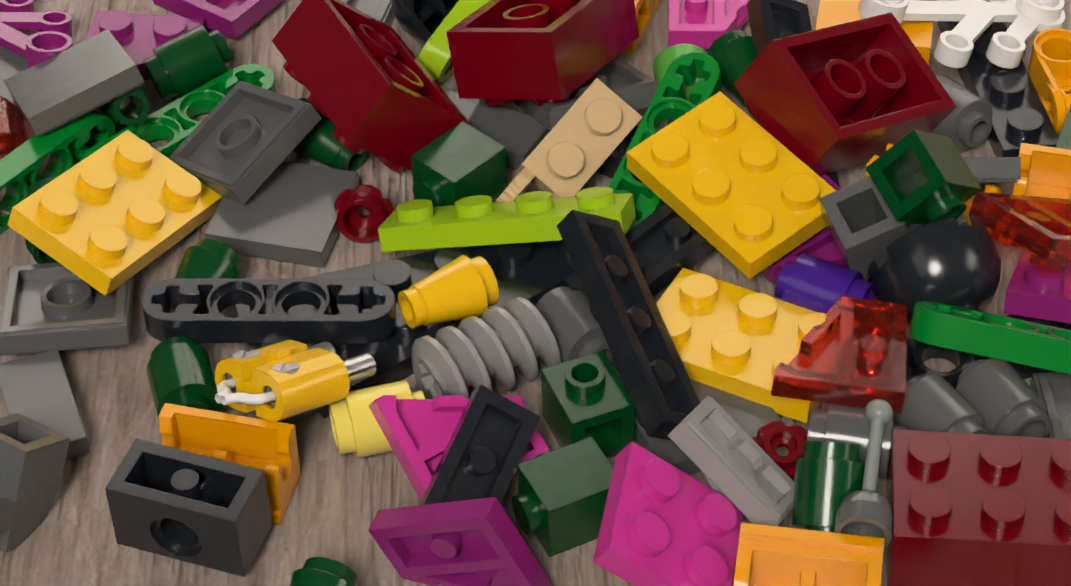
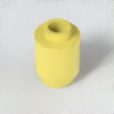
[328,380,425,458]

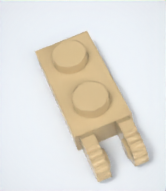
[495,78,642,202]

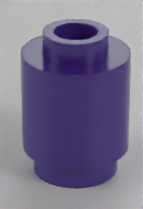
[775,253,875,331]

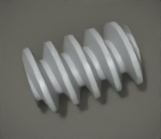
[411,296,561,400]

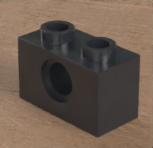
[105,438,272,577]

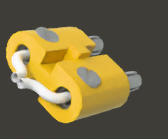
[215,340,376,422]

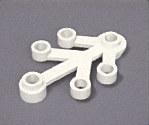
[858,0,1065,69]

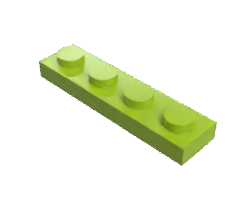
[378,187,636,252]

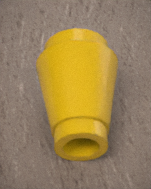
[398,255,499,328]

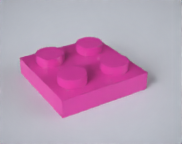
[593,441,743,586]

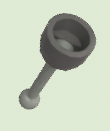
[834,399,893,548]

